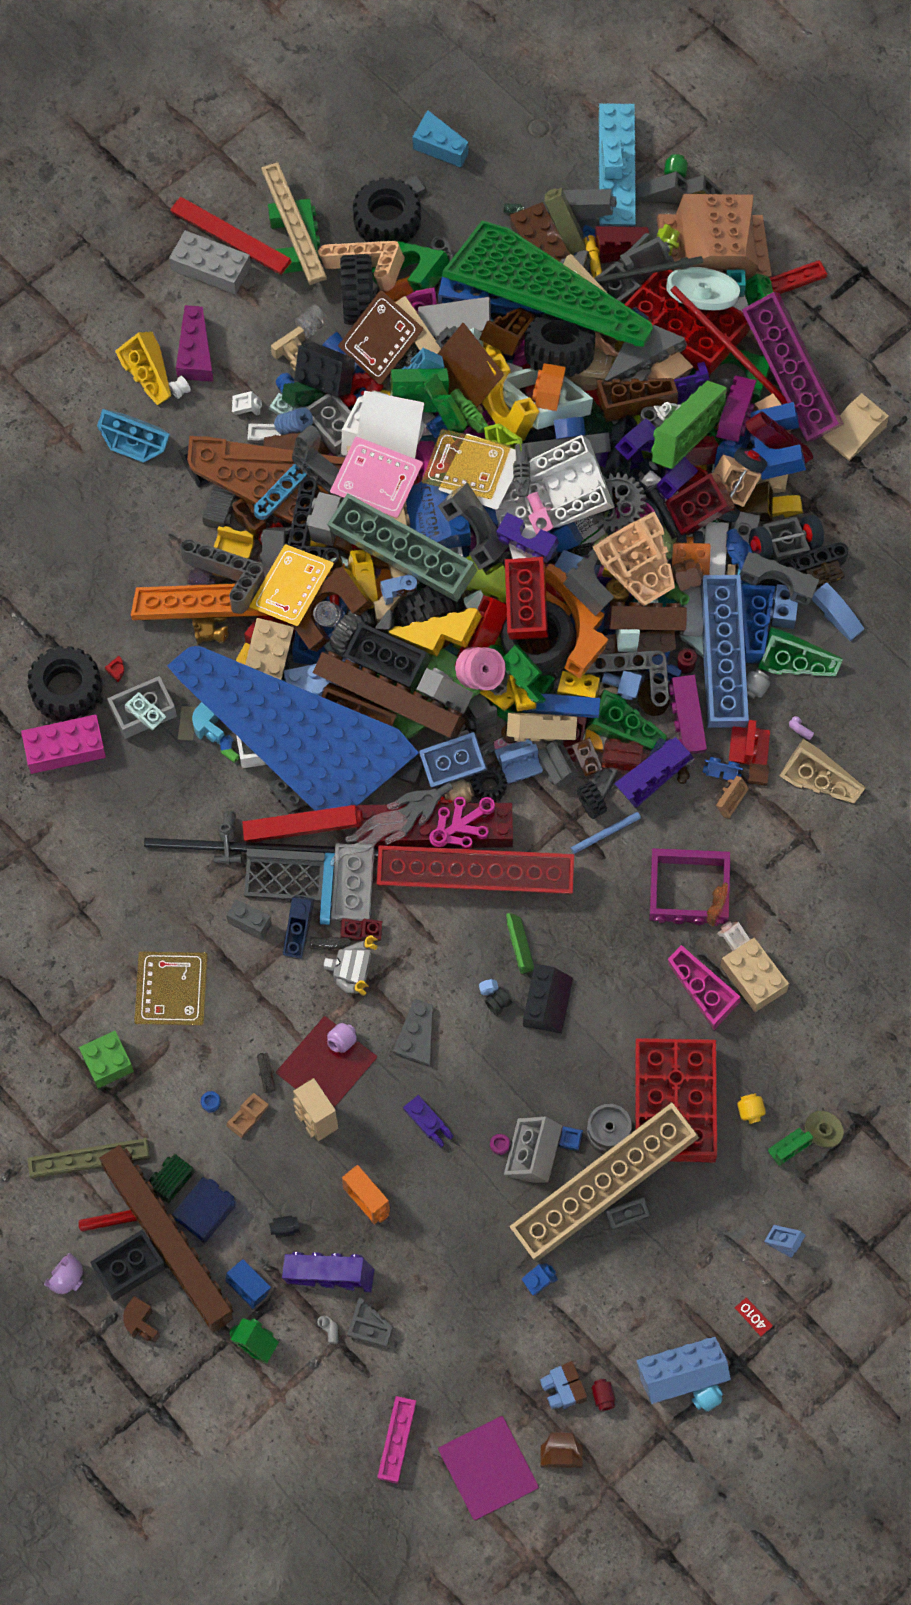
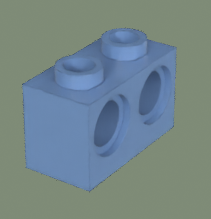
[770,584,798,629]

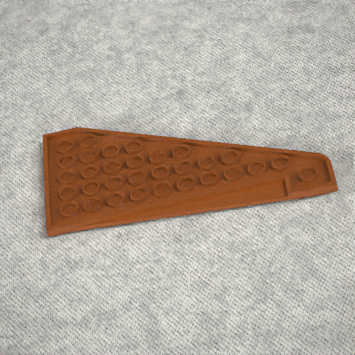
[188,436,389,569]

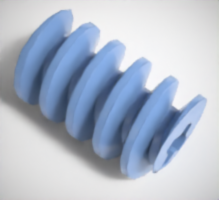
[274,408,313,435]

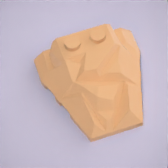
[593,512,675,606]

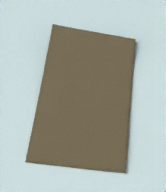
[178,706,197,741]

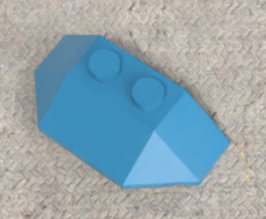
[97,409,170,463]

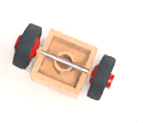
[713,447,767,522]

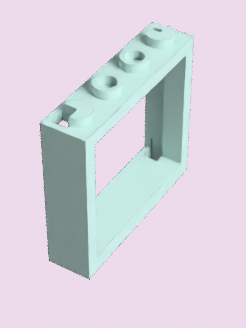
[503,367,593,429]

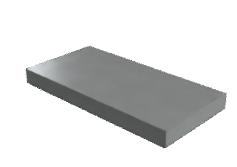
[418,297,491,340]
[331,843,375,921]

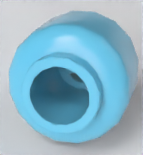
[692,1384,724,1411]

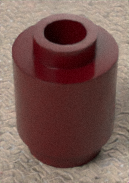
[677,648,697,674]
[591,1379,616,1411]

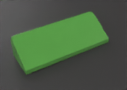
[506,913,534,974]

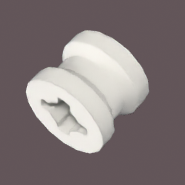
[169,376,191,399]

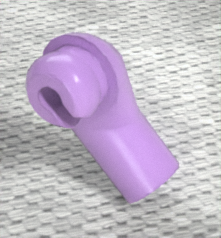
[789,716,814,741]

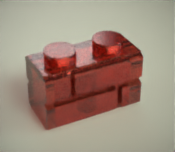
[602,739,643,771]

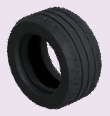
[501,601,576,676]

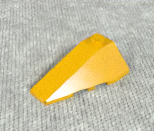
[115,332,171,405]

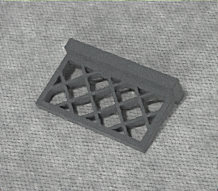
[244,848,325,901]

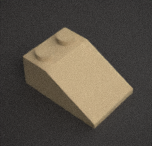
[822,393,889,461]

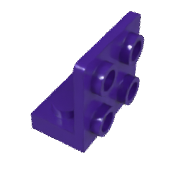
[674,362,710,405]

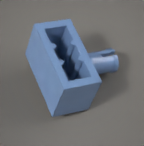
[602,670,646,700]

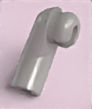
[317,1316,338,1344]

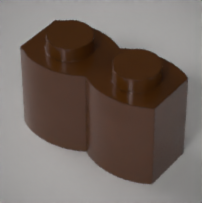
[232,498,266,540]

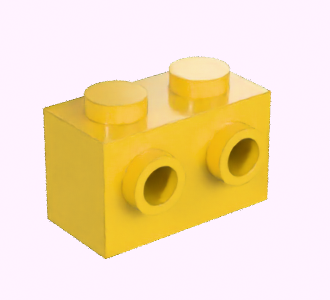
[557,671,600,698]

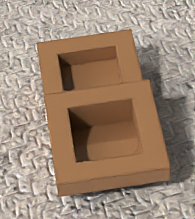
[227,1093,269,1138]

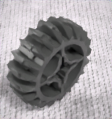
[330,611,375,658]

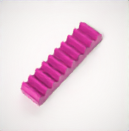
[377,1396,416,1484]

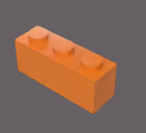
[532,363,566,411]

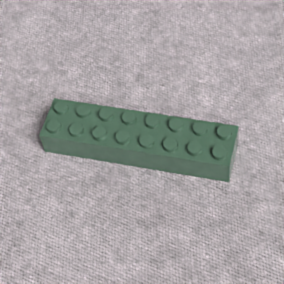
[327,493,478,602]

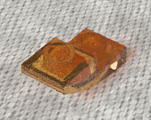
[706,882,728,927]

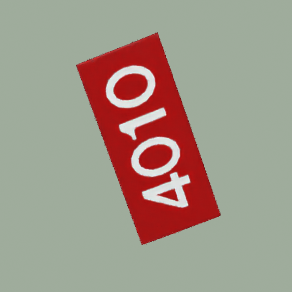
[734,1297,773,1337]

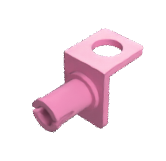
[527,492,554,535]

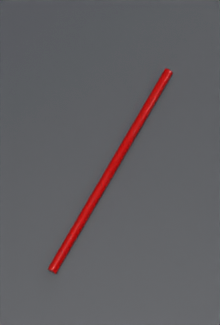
[670,286,787,405]

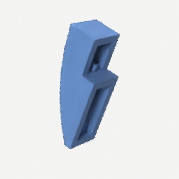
[812,582,864,641]

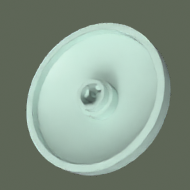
[666,267,740,310]

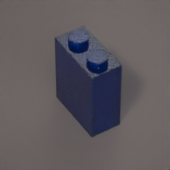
[172,1177,236,1243]

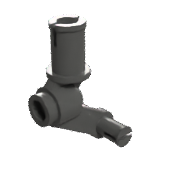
[214,810,242,865]

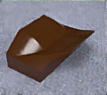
[540,1433,582,1468]

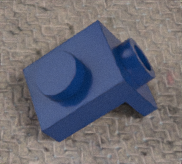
[521,1263,558,1295]

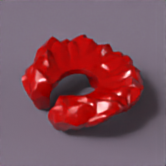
[340,372,384,407]

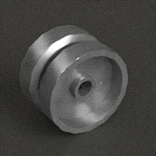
[587,1104,632,1154]

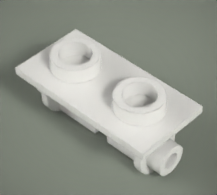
[654,402,681,421]

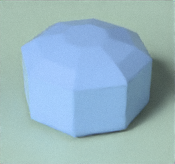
[479,979,498,995]

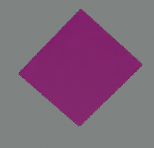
[438,1416,539,1520]

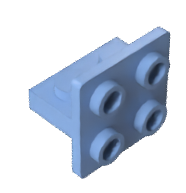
[495,739,543,784]

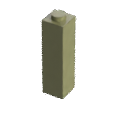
[545,188,586,255]

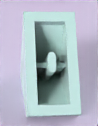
[616,629,640,652]

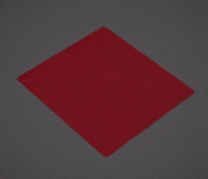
[276,1016,377,1107]

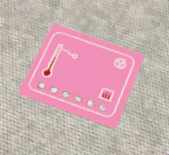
[330,437,423,518]

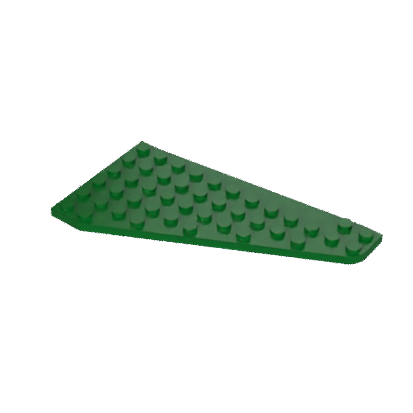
[442,220,653,347]

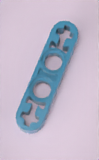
[254,464,307,520]
[320,853,335,925]

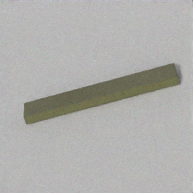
[27,1138,150,1179]

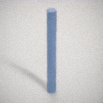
[570,812,641,854]

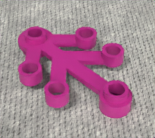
[429,797,495,849]

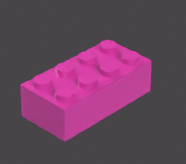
[21,715,106,774]

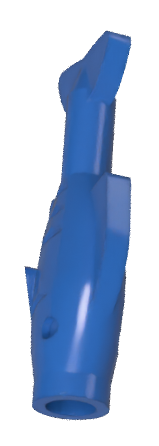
[726,529,752,584]

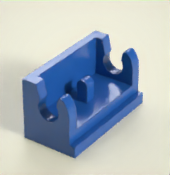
[225,1259,271,1309]

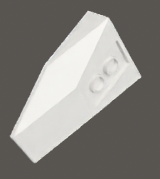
[492,435,615,529]

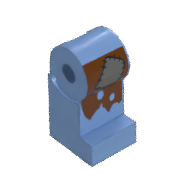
[380,575,417,605]

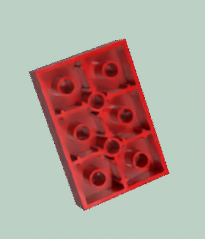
[624,270,750,376]
[635,1038,717,1162]

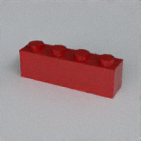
[454,595,507,666]

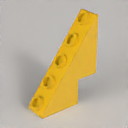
[389,608,482,656]

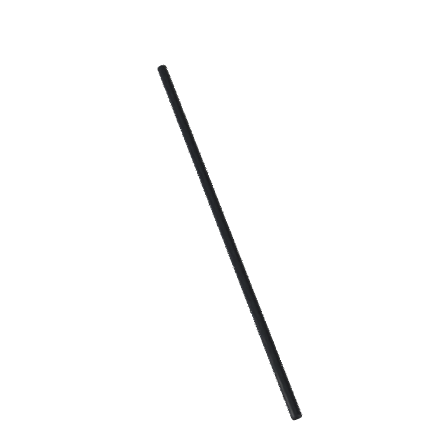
[144,838,378,858]

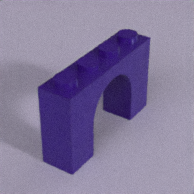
[615,418,698,500]

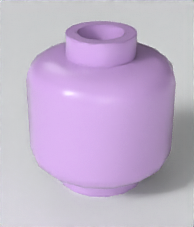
[327,1023,356,1053]

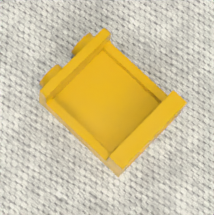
[206,526,255,579]

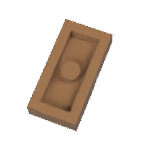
[716,776,749,818]

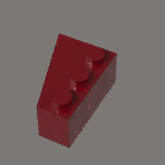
[595,226,649,264]

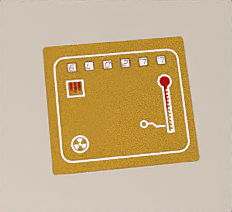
[422,429,511,499]
[134,952,207,1025]

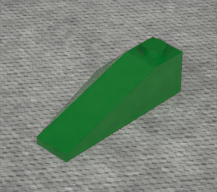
[585,689,667,752]

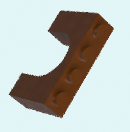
[292,566,374,652]

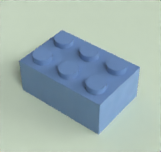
[419,732,488,789]

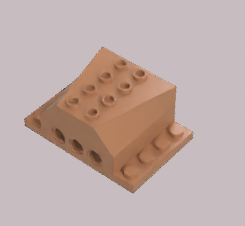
[657,194,772,280]

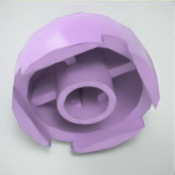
[44,1252,83,1294]

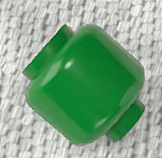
[664,154,688,178]

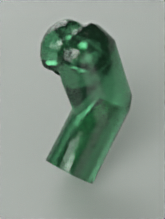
[504,204,525,214]

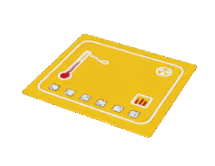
[249,545,334,626]

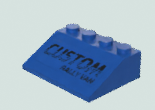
[406,472,471,549]

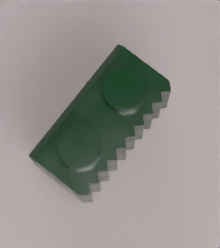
[282,382,326,407]
[149,1154,195,1203]

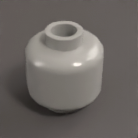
[746,670,770,699]

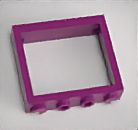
[649,848,730,926]

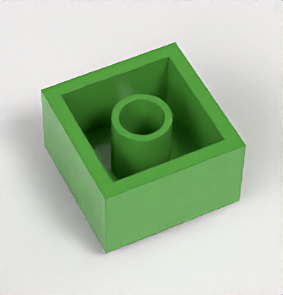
[79,1031,134,1089]

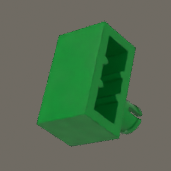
[230,1318,279,1363]

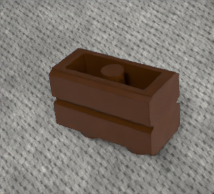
[672,558,704,591]

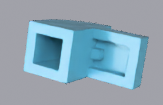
[192,702,224,744]

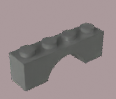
[739,552,819,606]

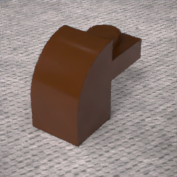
[123,1296,160,1343]

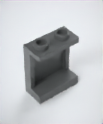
[620,237,674,287]

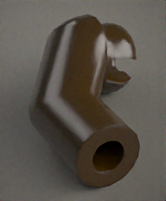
[677,766,690,784]

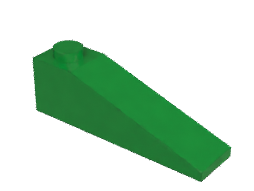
[758,627,843,676]

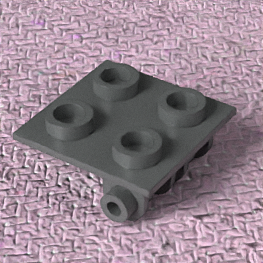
[268,778,308,815]

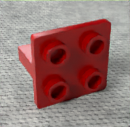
[729,720,770,765]

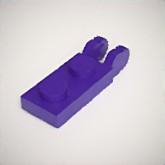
[403,1095,454,1148]

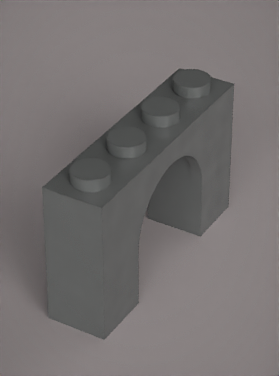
[438,482,509,570]
[563,537,614,616]

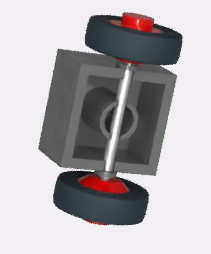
[749,515,824,562]

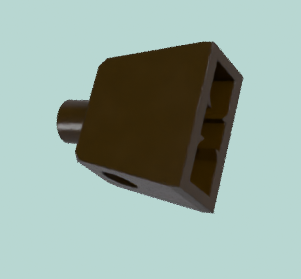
[734,481,774,521]

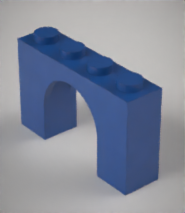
[750,402,806,480]

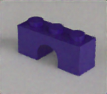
[496,512,559,563]

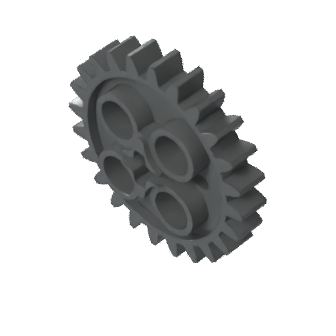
[589,473,647,533]

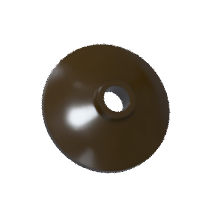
[637,678,670,716]

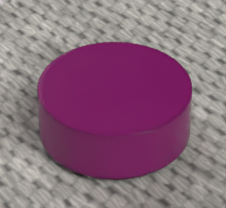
[490,1134,510,1155]

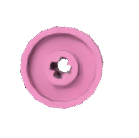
[455,647,506,690]

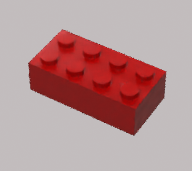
[505,557,548,640]

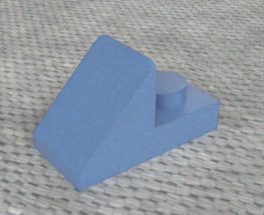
[764,1225,806,1257]

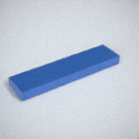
[522,694,601,718]

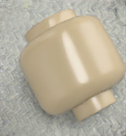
[444,779,474,804]

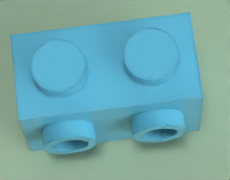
[601,136,626,180]

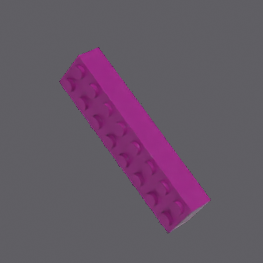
[742,292,844,441]

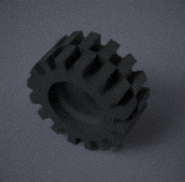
[472,766,507,802]
[577,781,607,819]

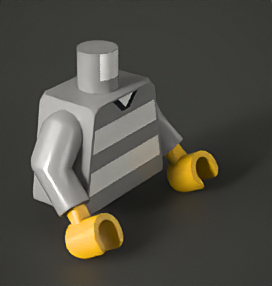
[324,935,378,996]

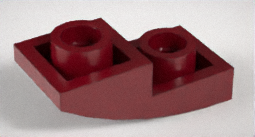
[340,918,382,941]

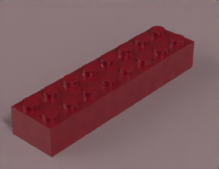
[357,803,513,848]

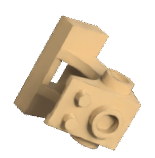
[271,326,305,371]

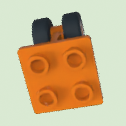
[672,531,711,581]

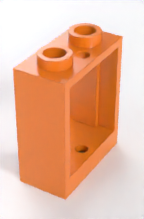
[342,1165,390,1225]

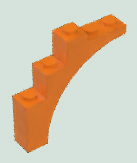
[545,563,608,679]

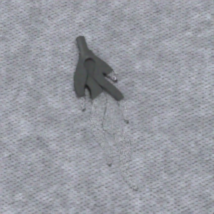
[330,783,453,866]

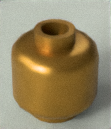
[606,578,630,603]

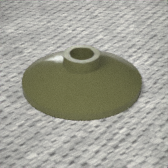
[805,1111,844,1148]

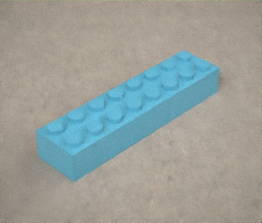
[599,104,636,227]

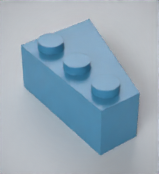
[413,110,468,168]

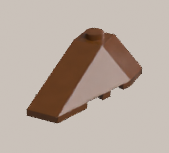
[321,683,397,727]

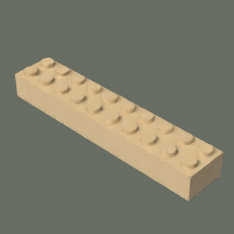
[509,1103,699,1262]

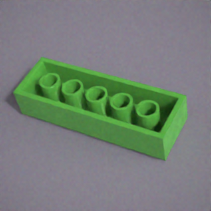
[651,380,727,469]

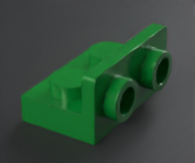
[745,274,773,306]
[768,1128,813,1167]

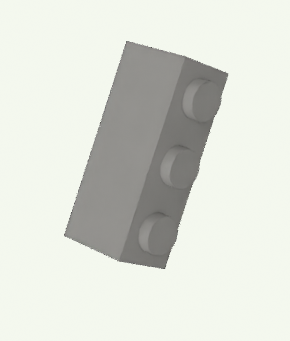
[504,1117,562,1183]

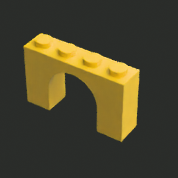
[482,356,540,441]

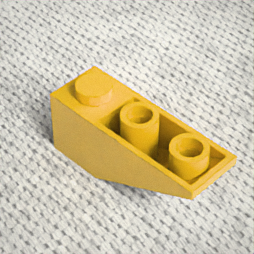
[348,550,378,608]

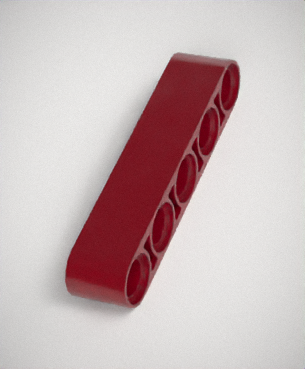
[745,411,813,464]

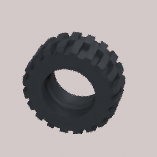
[353,177,421,243]
[340,254,374,325]
[524,313,595,377]
[393,586,467,627]
[27,646,102,722]

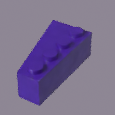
[614,737,693,809]
[282,1252,374,1293]

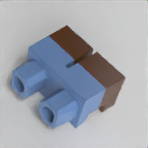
[540,1361,587,1410]

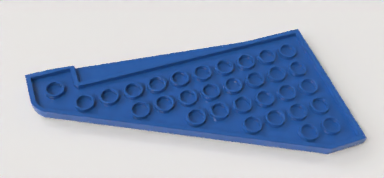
[167,646,419,811]

